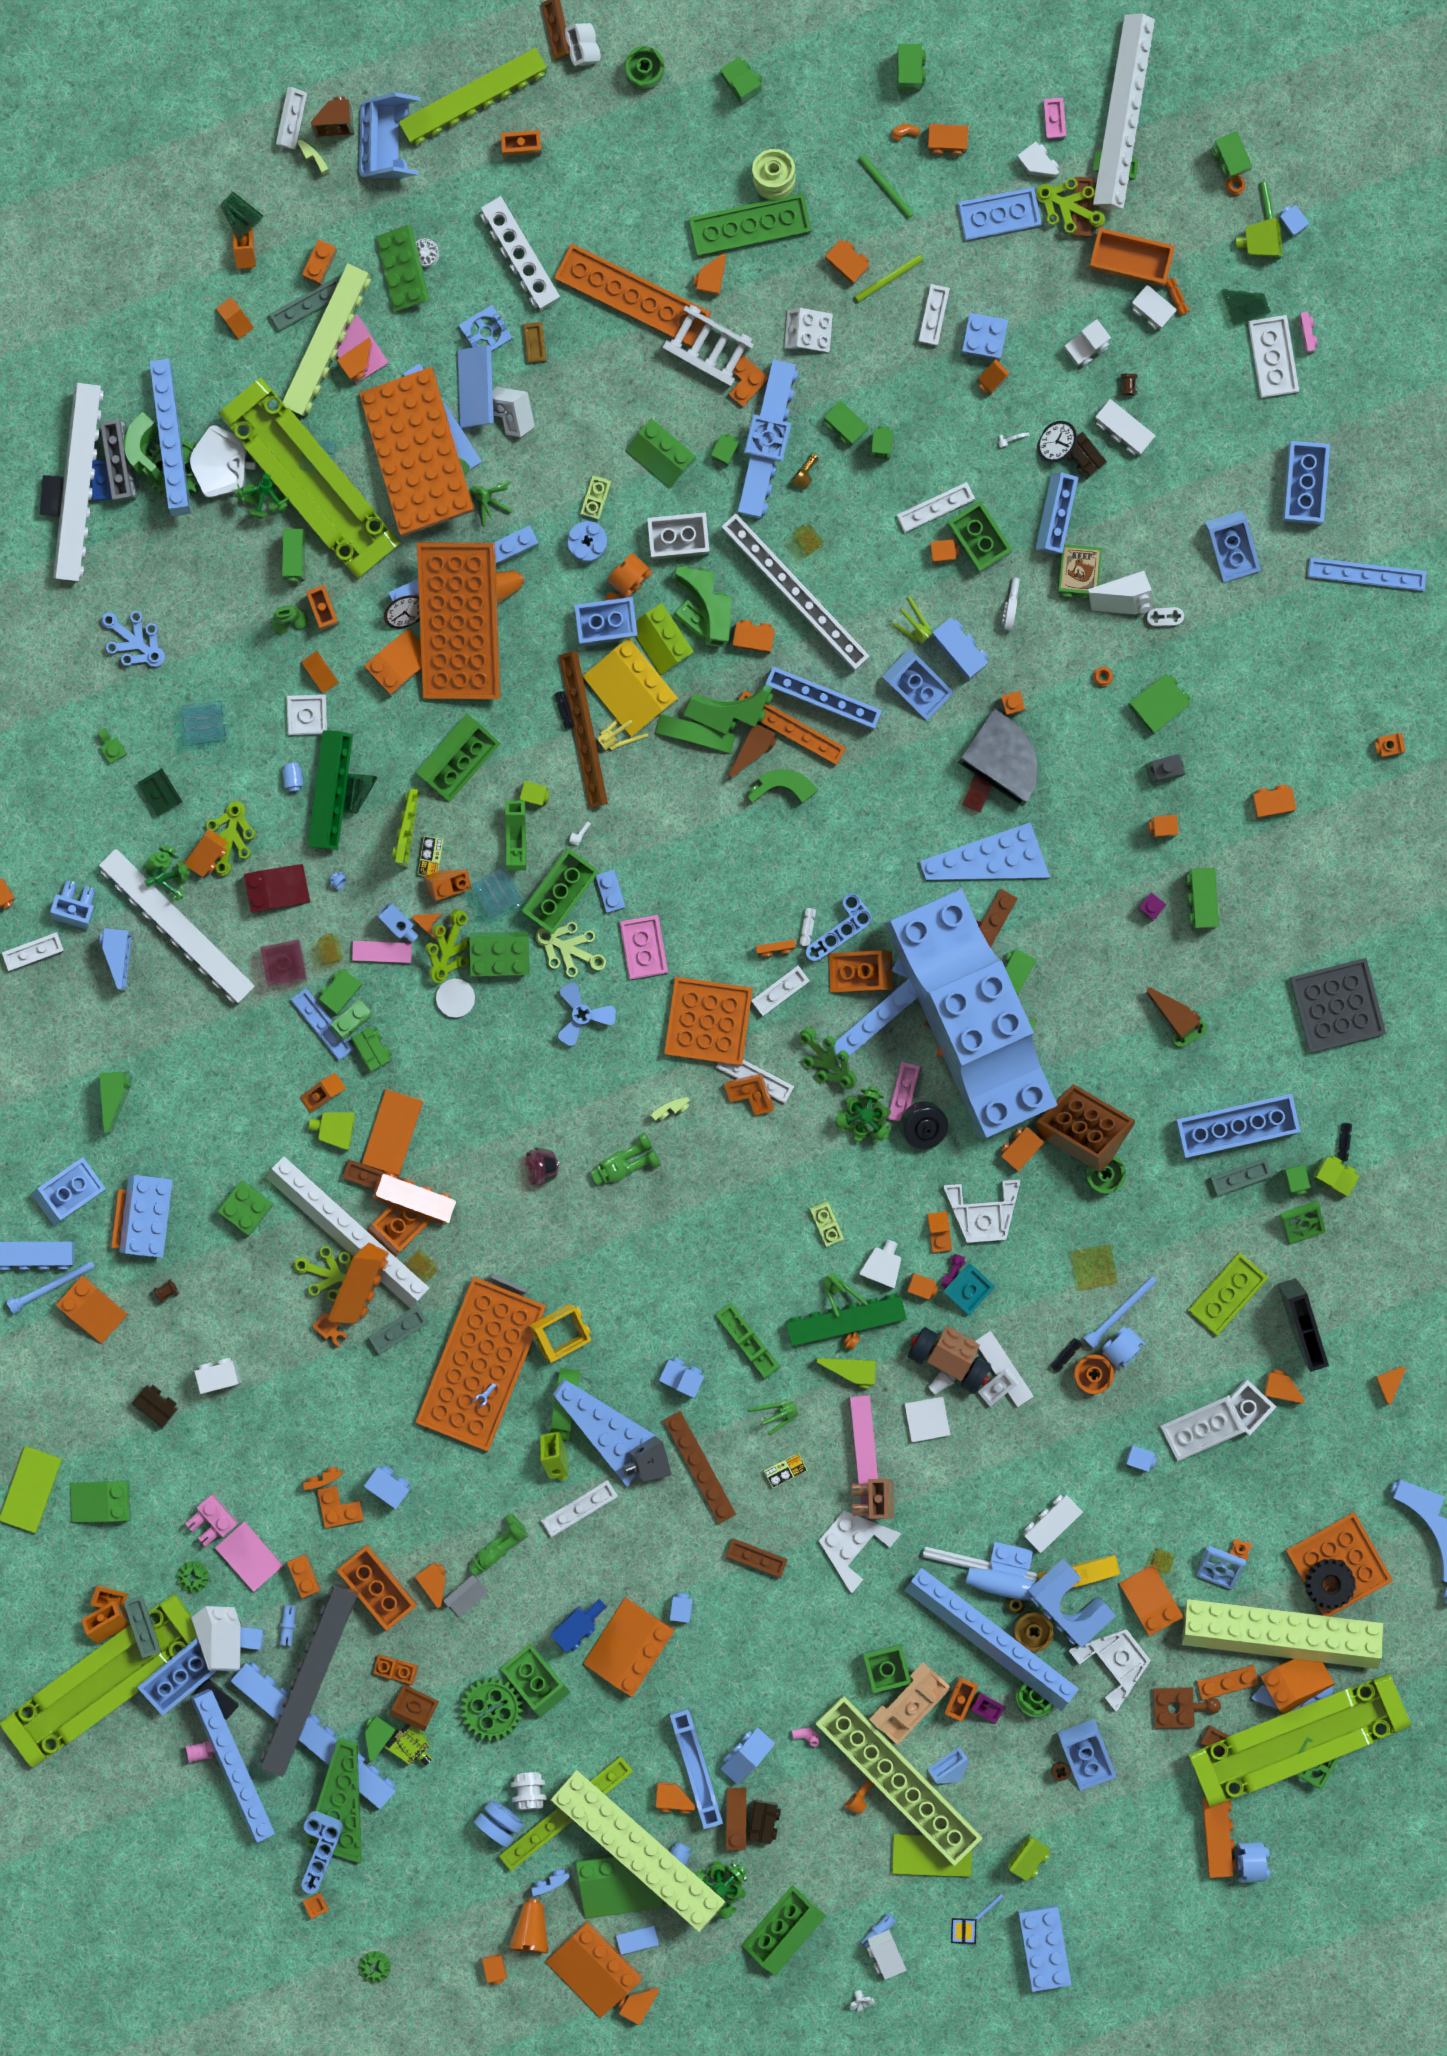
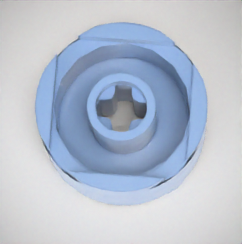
[568,521,607,563]
[1102,1326,1146,1371]
[1235,1842,1270,1883]

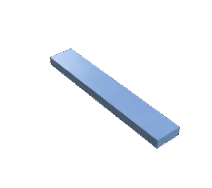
[403,363,482,471]
[1308,558,1427,591]

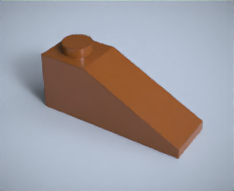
[728,724,777,778]
[1146,987,1201,1040]
[726,1788,746,1850]

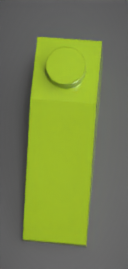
[816,1358,876,1388]

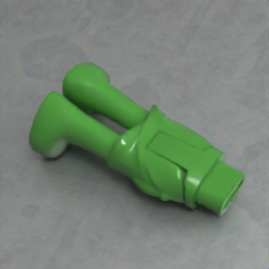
[272,605,308,634]
[590,1132,661,1185]
[469,1513,528,1576]

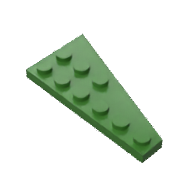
[305,1737,362,1864]

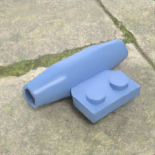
[966,1542,1037,1601]

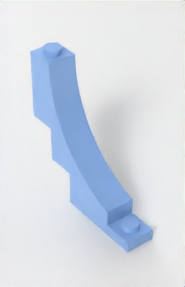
[1390,1479,1447,1603]

